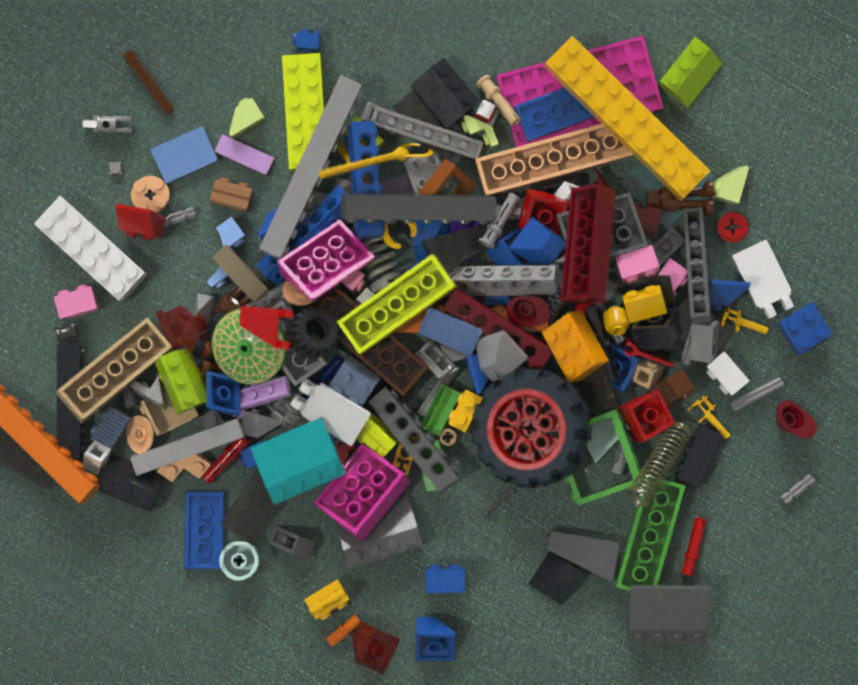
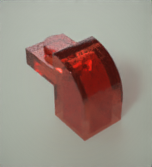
[169,305,207,352]

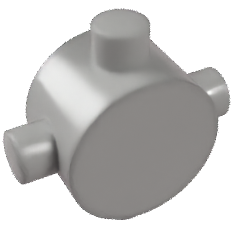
[108,161,123,176]

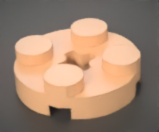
[131,176,170,213]

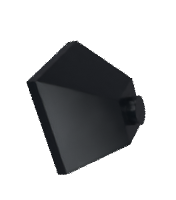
[529,552,582,605]

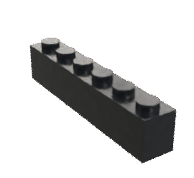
[57,343,86,459]

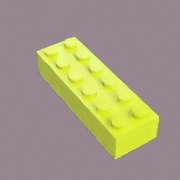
[282,53,328,173]
[337,254,457,354]

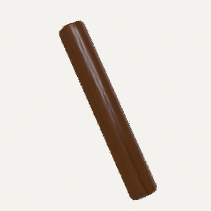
[123,50,174,115]

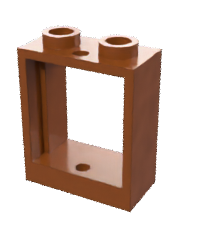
[417,159,477,195]

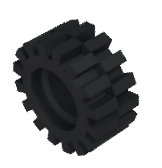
[545,289,576,325]

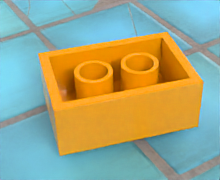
[542,311,609,383]

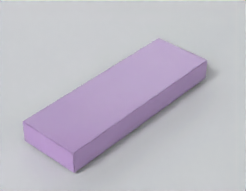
[214,134,275,176]
[240,376,291,411]

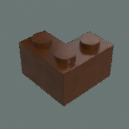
[646,369,695,409]

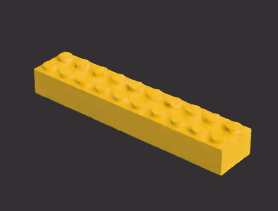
[544,36,710,201]

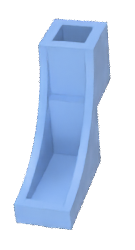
[207,217,246,289]

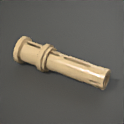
[476,75,521,127]

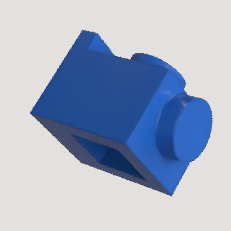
[292,30,321,53]

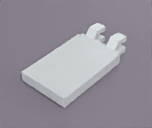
[731,239,794,319]
[290,379,371,446]

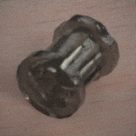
[55,322,79,343]

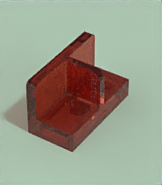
[155,307,195,350]

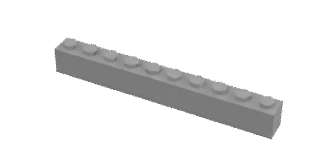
[259,75,363,260]

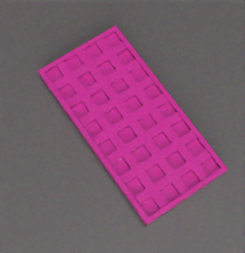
[496,36,663,147]

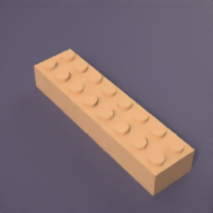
[475,124,633,196]

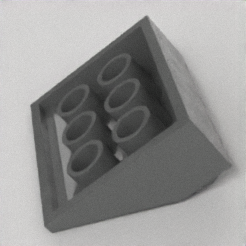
[556,192,648,263]
[335,490,423,569]
[627,585,709,644]

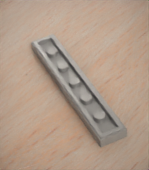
[370,106,484,159]
[130,418,245,476]

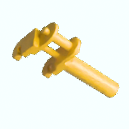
[720,305,768,334]
[687,395,730,440]

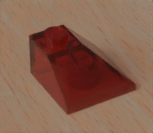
[352,621,400,674]

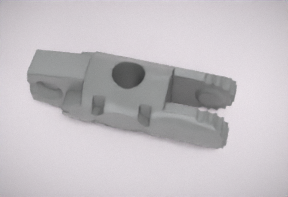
[83,115,132,133]

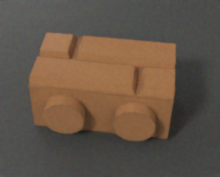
[210,177,254,213]

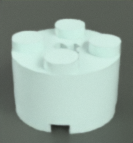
[219,541,260,580]

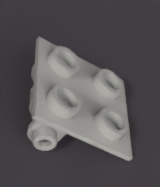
[404,151,449,195]

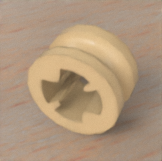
[439,429,457,446]

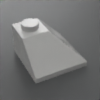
[476,330,528,382]

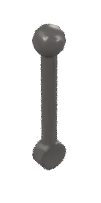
[482,488,514,517]

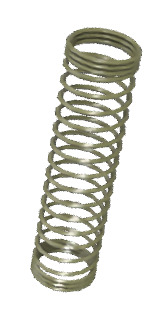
[627,421,692,507]

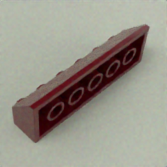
[561,184,615,304]

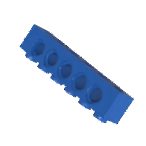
[347,121,385,240]
[257,185,347,286]

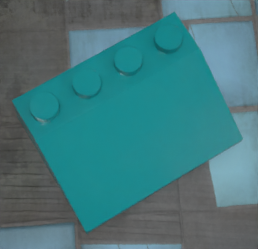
[250,417,345,505]

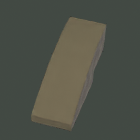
[212,244,269,302]

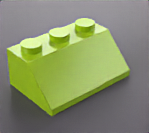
[658,37,723,108]
[155,348,207,415]

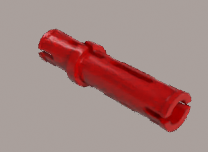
[202,437,249,484]
[681,517,707,576]

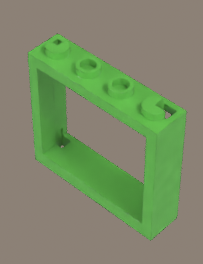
[551,409,645,506]

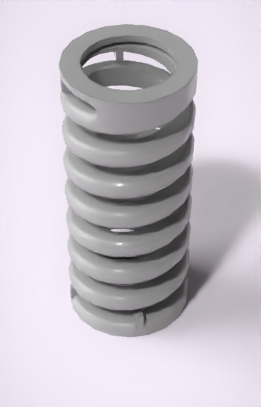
[352,223,402,294]

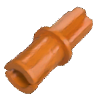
[326,614,362,646]

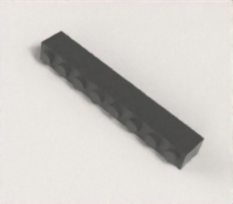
[340,193,496,224]

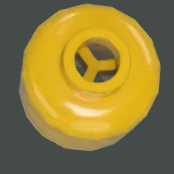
[603,306,630,336]

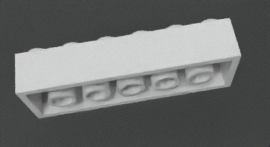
[34,196,147,303]

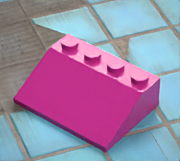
[278,220,375,301]
[314,444,410,542]

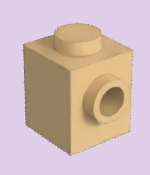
[633,359,665,389]

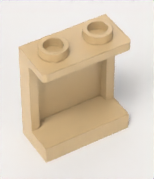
[139,390,200,437]

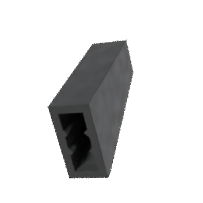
[544,531,620,581]

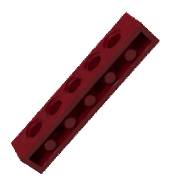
[443,288,552,370]

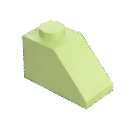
[229,98,265,139]
[712,166,749,204]

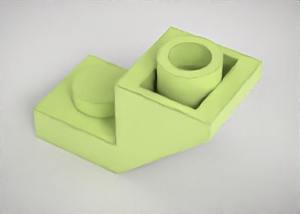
[461,115,499,149]

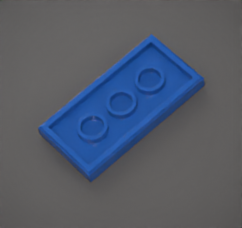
[514,88,595,143]
[184,492,225,569]

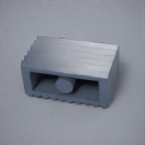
[90,406,131,451]

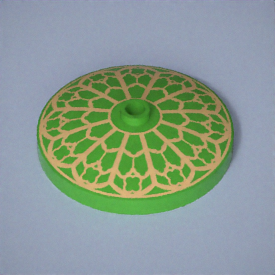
[212,308,287,384]

